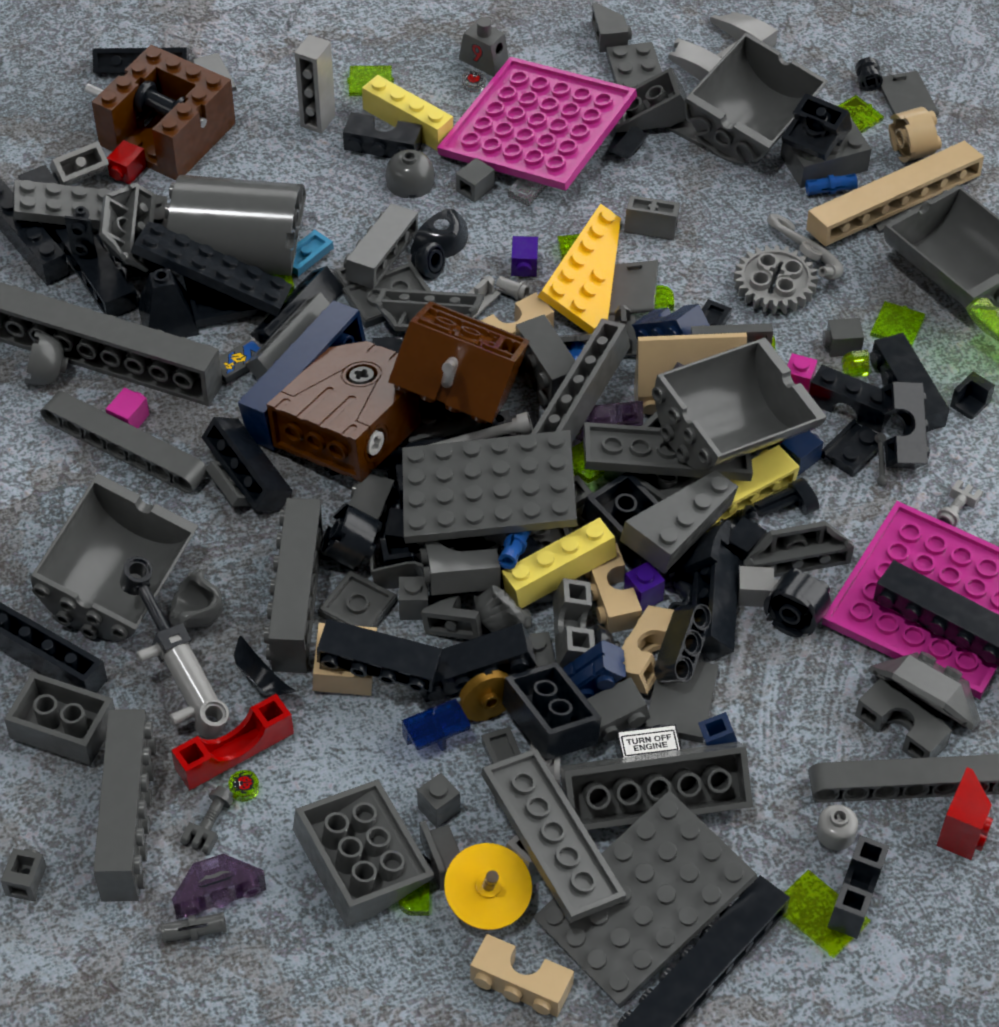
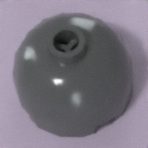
[385,149,435,198]
[24,331,68,386]

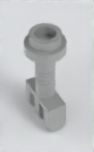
[937,479,983,527]

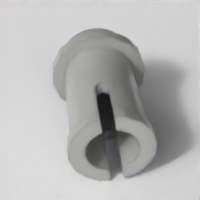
[495,276,530,301]

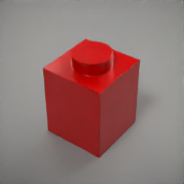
[107,140,146,185]

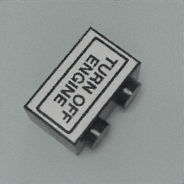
[615,724,681,758]

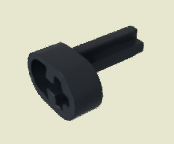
[754,478,819,517]

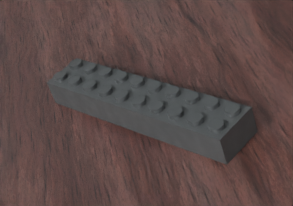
[0,282,223,406]

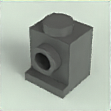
[1,848,46,902]

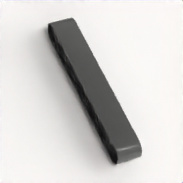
[40,391,209,493]
[808,754,999,803]

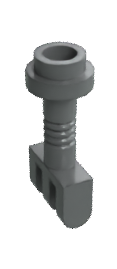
[180,786,233,854]

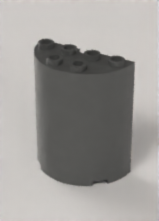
[684,32,828,164]
[165,175,306,276]
[883,185,999,319]
[652,337,827,470]
[31,473,198,641]

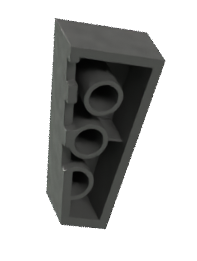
[620,470,738,574]

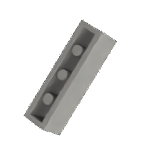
[295,35,336,134]

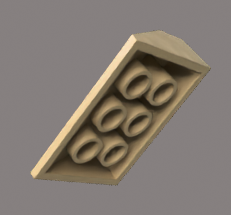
[634,333,747,415]

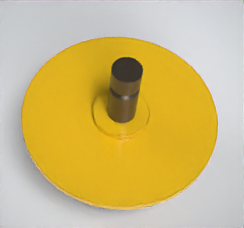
[444,843,532,930]

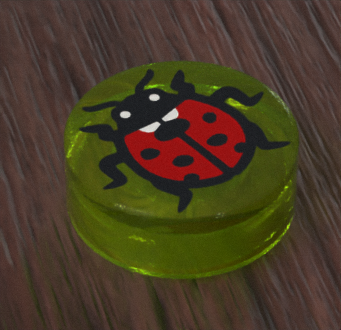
[228,770,259,802]

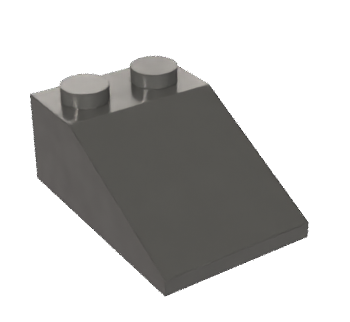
[615,67,687,132]

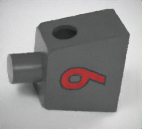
[459,17,509,77]

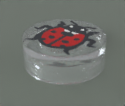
[462,70,486,92]

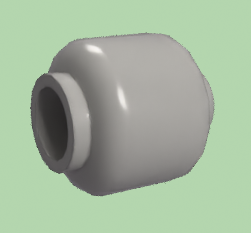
[816,804,858,851]

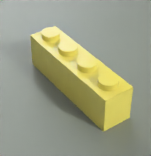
[362,75,453,150]
[712,445,800,526]
[501,517,617,609]

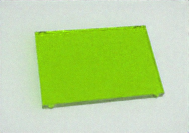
[784,870,871,958]

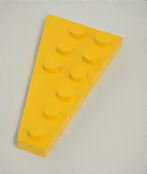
[537,203,621,334]

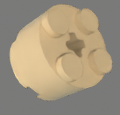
[888,107,942,163]

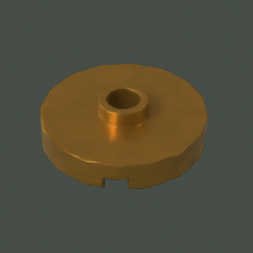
[458,670,509,722]

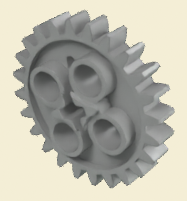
[733,245,818,314]

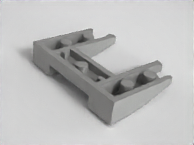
[668,12,778,81]

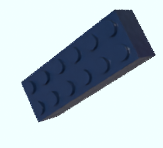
[238,300,366,451]

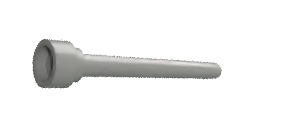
[428,412,533,445]

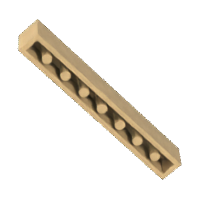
[806,140,984,246]

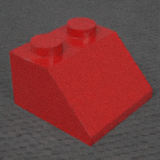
[936,767,993,860]

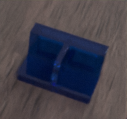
[402,698,470,751]

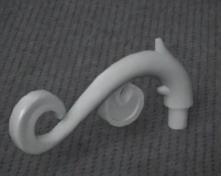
[767,213,844,280]

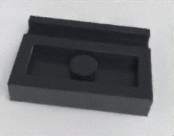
[821,419,885,477]

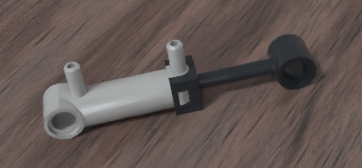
[120,556,229,738]

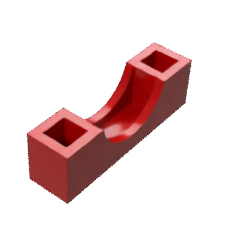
[171,694,294,791]

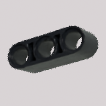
[654,604,712,683]

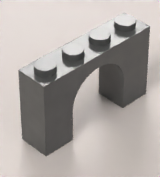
[417,539,501,595]

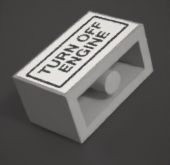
[49,141,109,185]

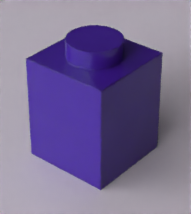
[511,236,538,277]
[624,562,665,611]

